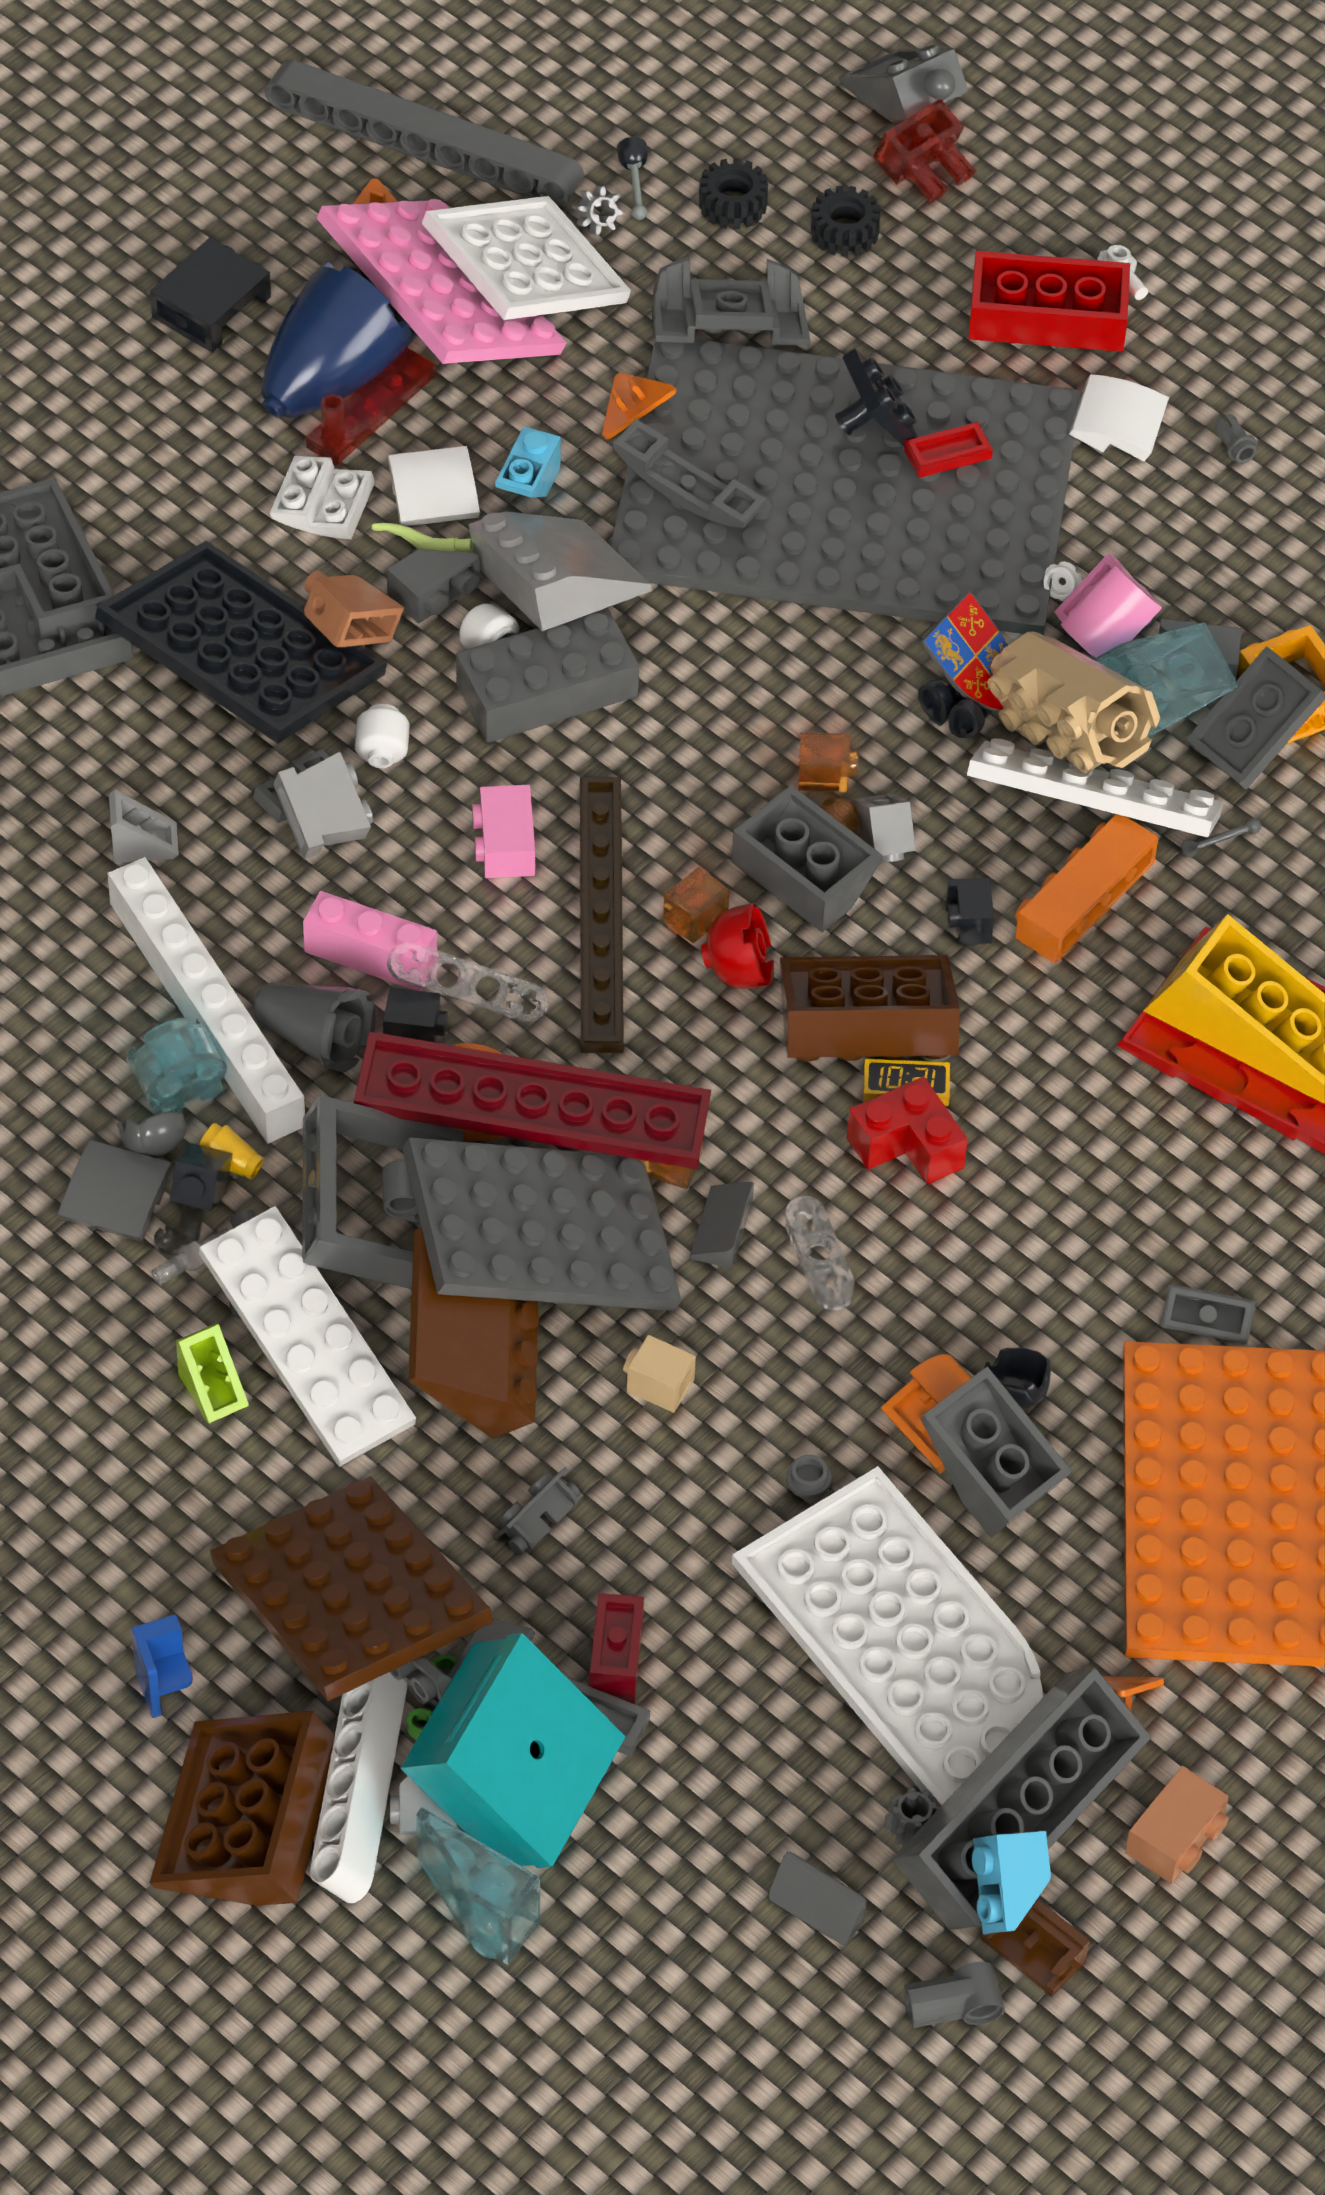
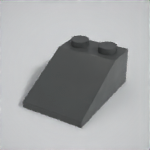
[920,1367,1073,1538]

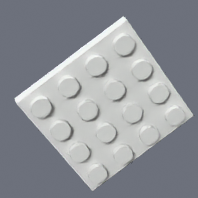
[422,196,631,320]

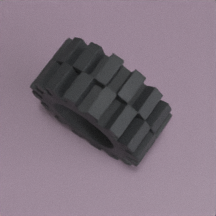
[699,158,768,229]
[811,185,881,257]

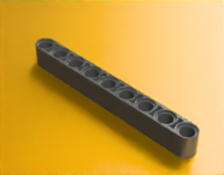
[264,60,584,207]

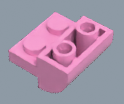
[1054,553,1162,667]

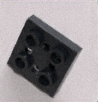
[835,348,918,446]

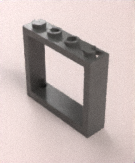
[302,1095,464,1289]

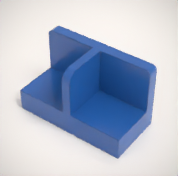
[131,1614,193,1718]

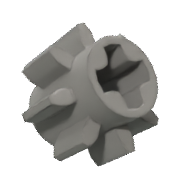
[572,185,623,235]

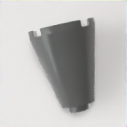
[253,982,376,1072]

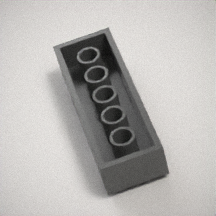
[892,1667,1152,1930]

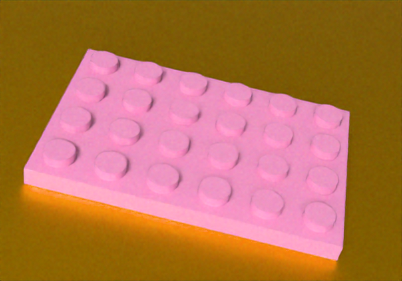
[316,199,567,364]

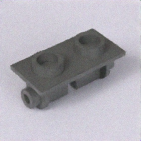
[492,1467,580,1555]

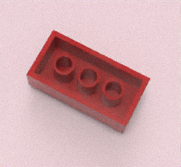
[968,251,1130,352]

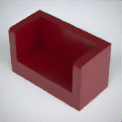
[589,1593,644,1704]

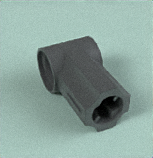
[904,1962,1005,2028]

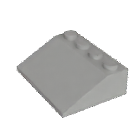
[468,511,652,631]

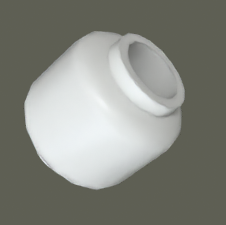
[460,604,519,649]
[355,704,410,768]

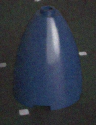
[261,261,413,418]

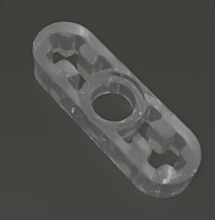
[785,1196,854,1310]

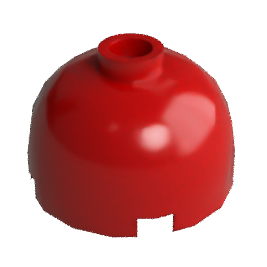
[701,903,774,989]

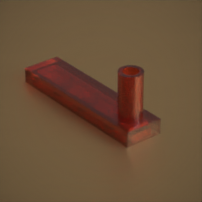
[306,347,436,466]

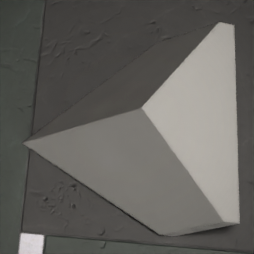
[109,789,179,863]

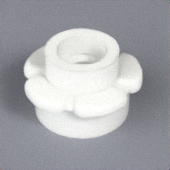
[1044,561,1082,601]

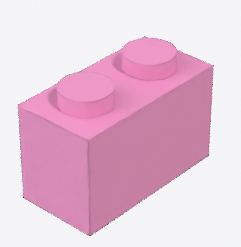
[472,785,535,878]

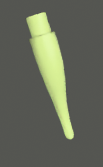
[371,523,474,553]

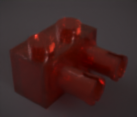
[873,100,977,204]

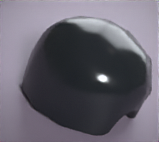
[984,1347,1051,1410]

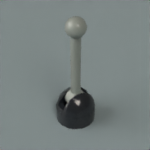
[617,137,648,220]

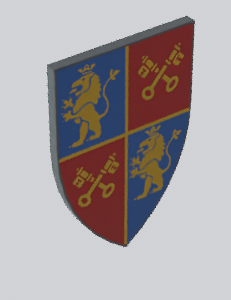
[920,591,1008,712]

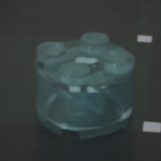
[126,1017,227,1113]

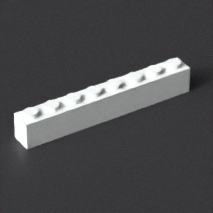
[108,857,305,1144]

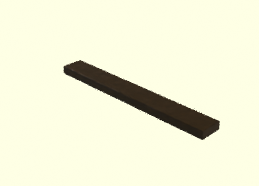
[580,777,624,1053]

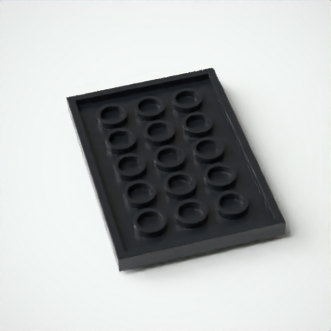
[95,541,387,744]

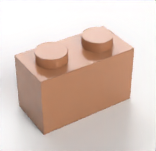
[1125,1765,1229,1884]

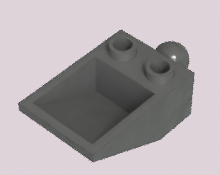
[838,44,969,120]

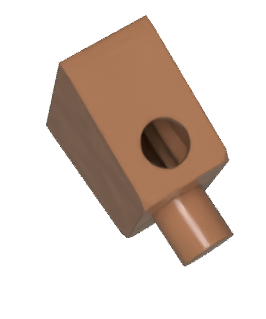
[304,571,404,647]

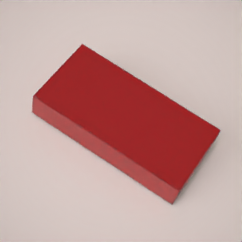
[904,422,993,478]

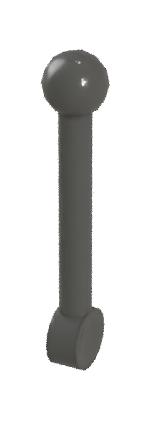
[1181,818,1261,857]

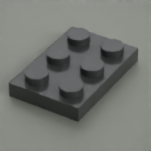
[1186,646,1325,790]

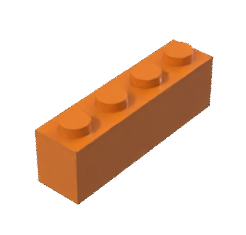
[1015,814,1159,964]

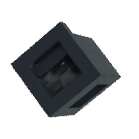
[945,878,994,946]

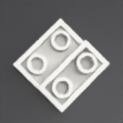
[1069,374,1169,462]
[388,446,480,526]
[270,456,375,540]

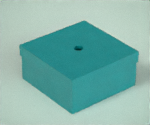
[400,1633,626,1868]

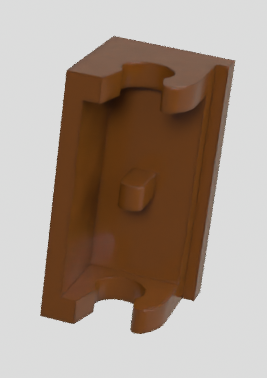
[980,1899,1090,1997]

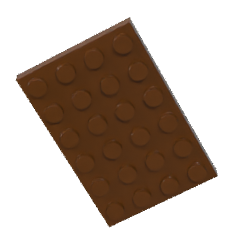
[210,1476,493,1701]

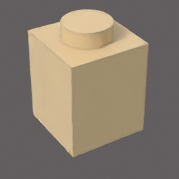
[623,1335,696,1413]

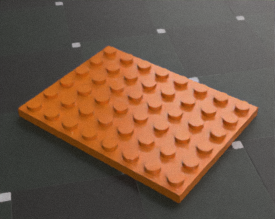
[1123,1341,1325,1667]

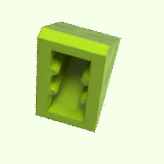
[176,1323,249,1423]

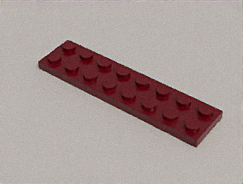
[354,1031,711,1170]

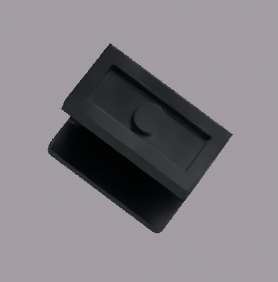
[150,237,271,353]

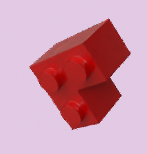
[846,1076,968,1185]

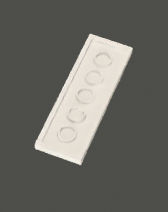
[967,739,1223,837]
[199,1206,416,1467]

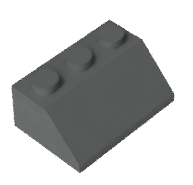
[731,785,882,933]

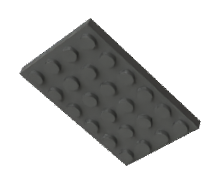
[402,1137,682,1311]

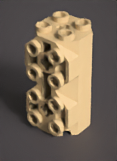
[987,632,1160,773]

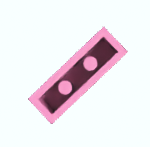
[303,891,437,991]

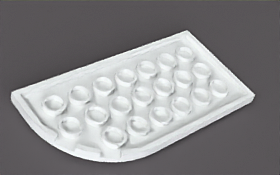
[732,1466,1043,1807]

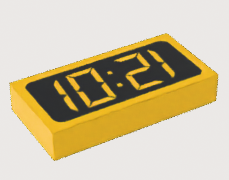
[863,1059,950,1106]

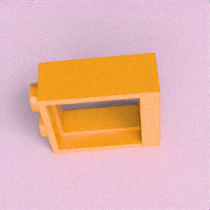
[1236,625,1325,744]

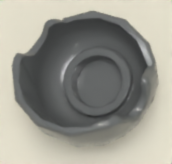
[117,1110,187,1158]

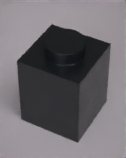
[383,987,448,1043]
[170,1143,233,1211]

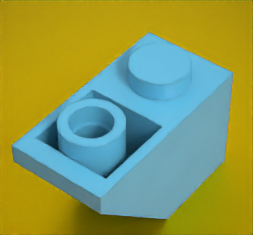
[495,426,561,498]
[972,1831,1051,1934]

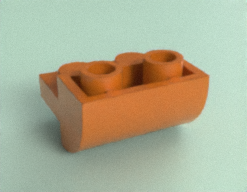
[880,1354,972,1474]

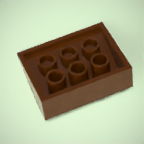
[780,955,960,1061]
[408,1227,539,1439]
[150,1711,335,1906]

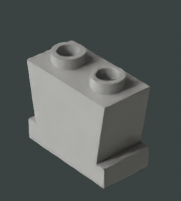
[273,752,373,860]

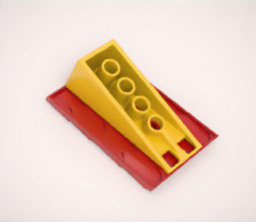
[1116,914,1325,1155]

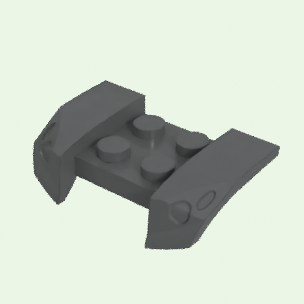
[652,257,811,345]

